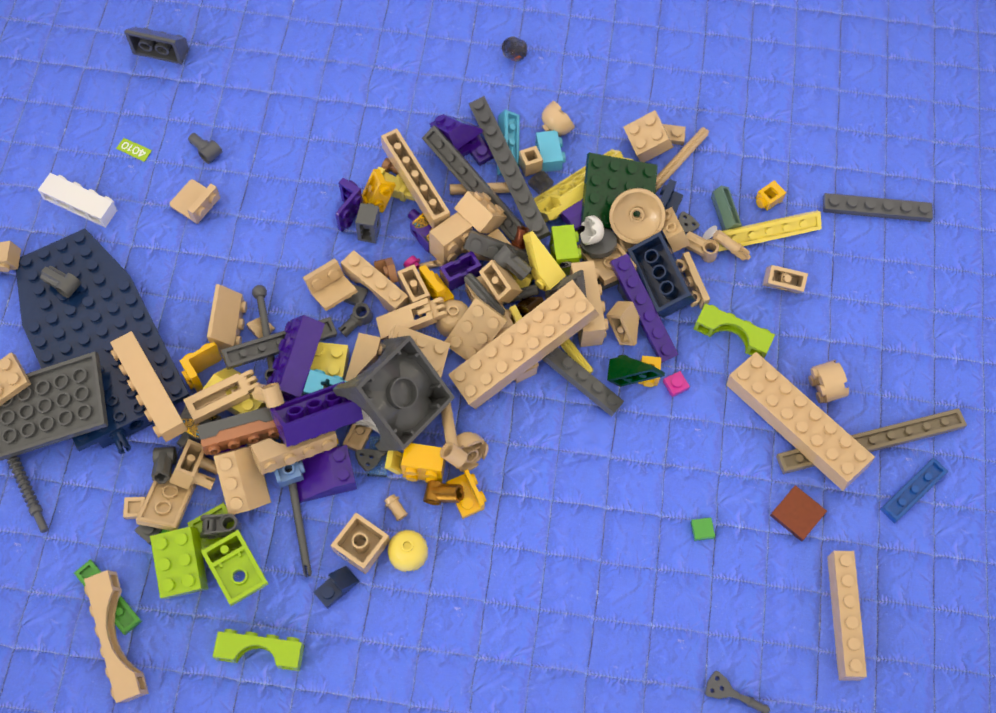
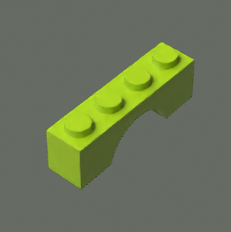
[693,303,775,358]
[212,629,304,671]

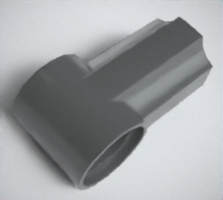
[493,243,532,281]
[40,265,82,298]
[151,447,177,484]

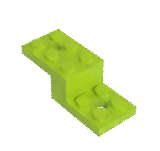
[187,502,269,606]

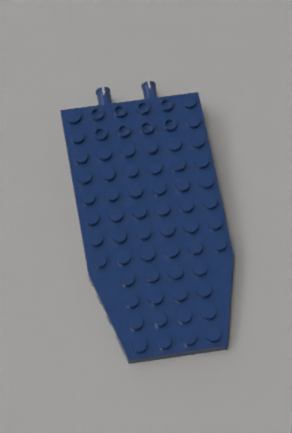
[16,229,190,454]

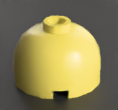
[387,530,428,572]

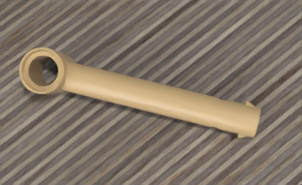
[440,402,467,468]

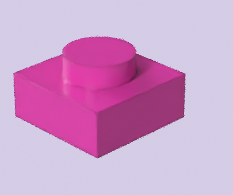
[663,371,690,397]

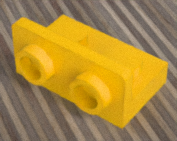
[362,169,396,213]
[419,265,454,305]
[446,469,486,519]

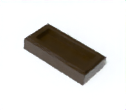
[516,297,544,314]

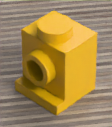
[755,180,786,211]

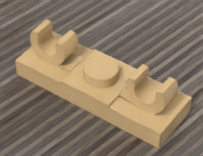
[677,252,710,309]

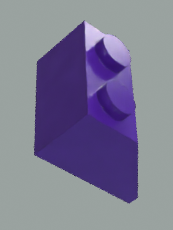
[430,114,483,150]

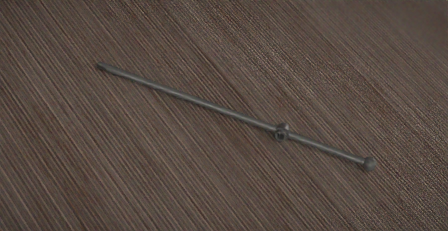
[252,285,312,577]

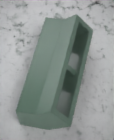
[711,185,742,231]

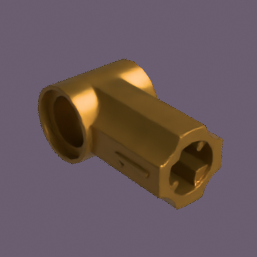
[423,480,464,505]

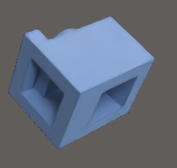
[274,461,305,487]

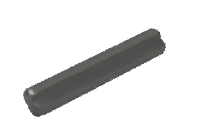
[464,273,505,316]

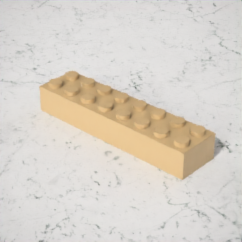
[448,280,599,409]
[726,352,875,491]

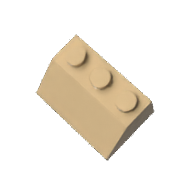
[207,284,247,353]
[213,445,271,515]

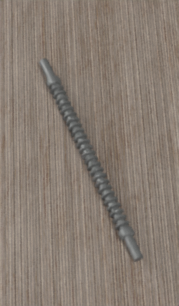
[7,456,49,533]

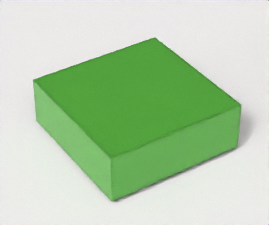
[691,517,715,541]

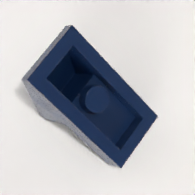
[314,566,359,609]

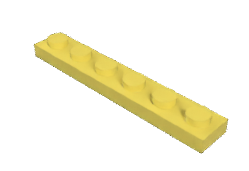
[716,210,822,252]

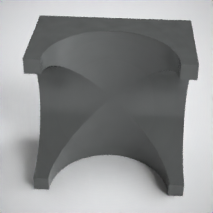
[332,335,455,451]

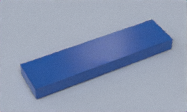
[880,457,948,524]

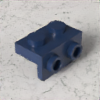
[660,179,683,214]

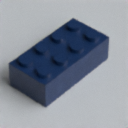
[627,232,697,318]

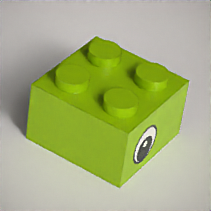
[549,224,582,276]

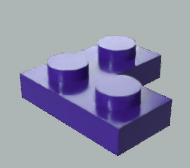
[458,135,494,166]

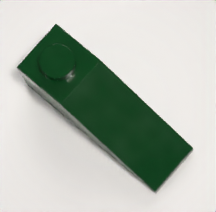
[607,355,665,387]

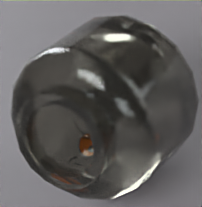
[502,36,527,61]

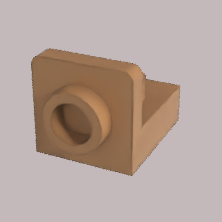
[374,257,398,283]

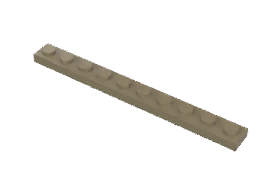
[776,408,967,474]

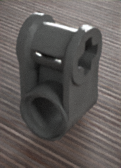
[200,514,242,539]

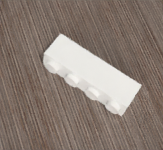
[38,173,117,228]

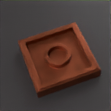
[770,485,827,541]

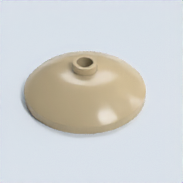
[609,188,665,244]

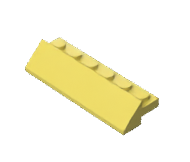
[534,149,633,223]

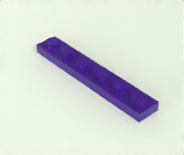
[609,253,679,363]

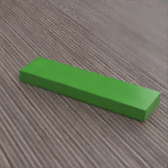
[74,559,142,635]

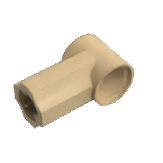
[684,231,719,263]
[252,383,284,408]

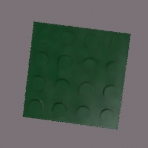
[580,152,658,231]

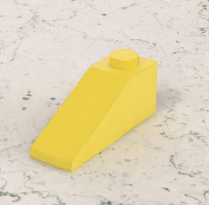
[523,231,567,291]

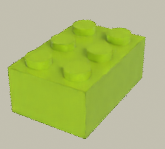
[150,526,209,599]

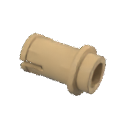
[385,494,408,521]

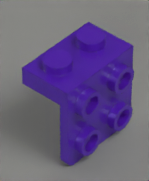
[336,178,363,232]

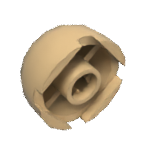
[542,100,575,136]
[435,299,469,337]
[457,432,488,472]

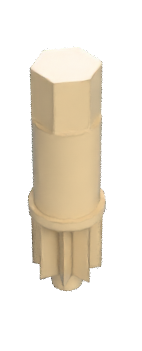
[713,230,751,261]

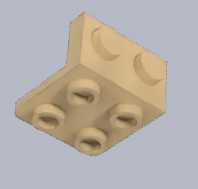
[170,180,220,224]

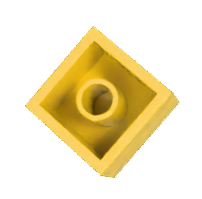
[401,443,446,483]

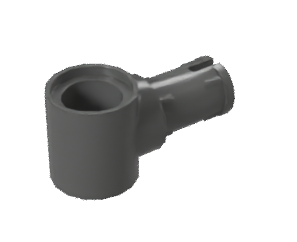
[188,133,222,164]
[338,303,373,338]

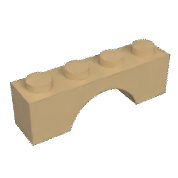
[341,250,409,312]
[251,431,337,475]

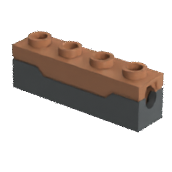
[197,407,280,455]

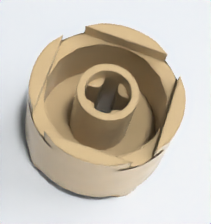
[808,360,849,403]

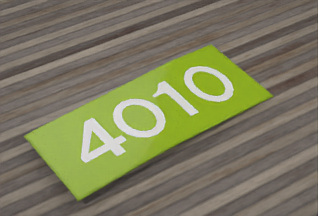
[116,138,152,162]

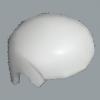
[580,215,604,245]

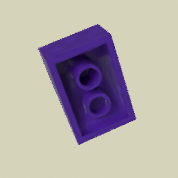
[296,445,357,503]

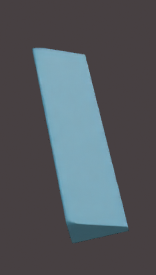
[497,110,520,176]

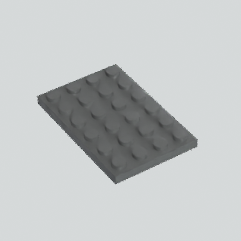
[0,352,108,461]

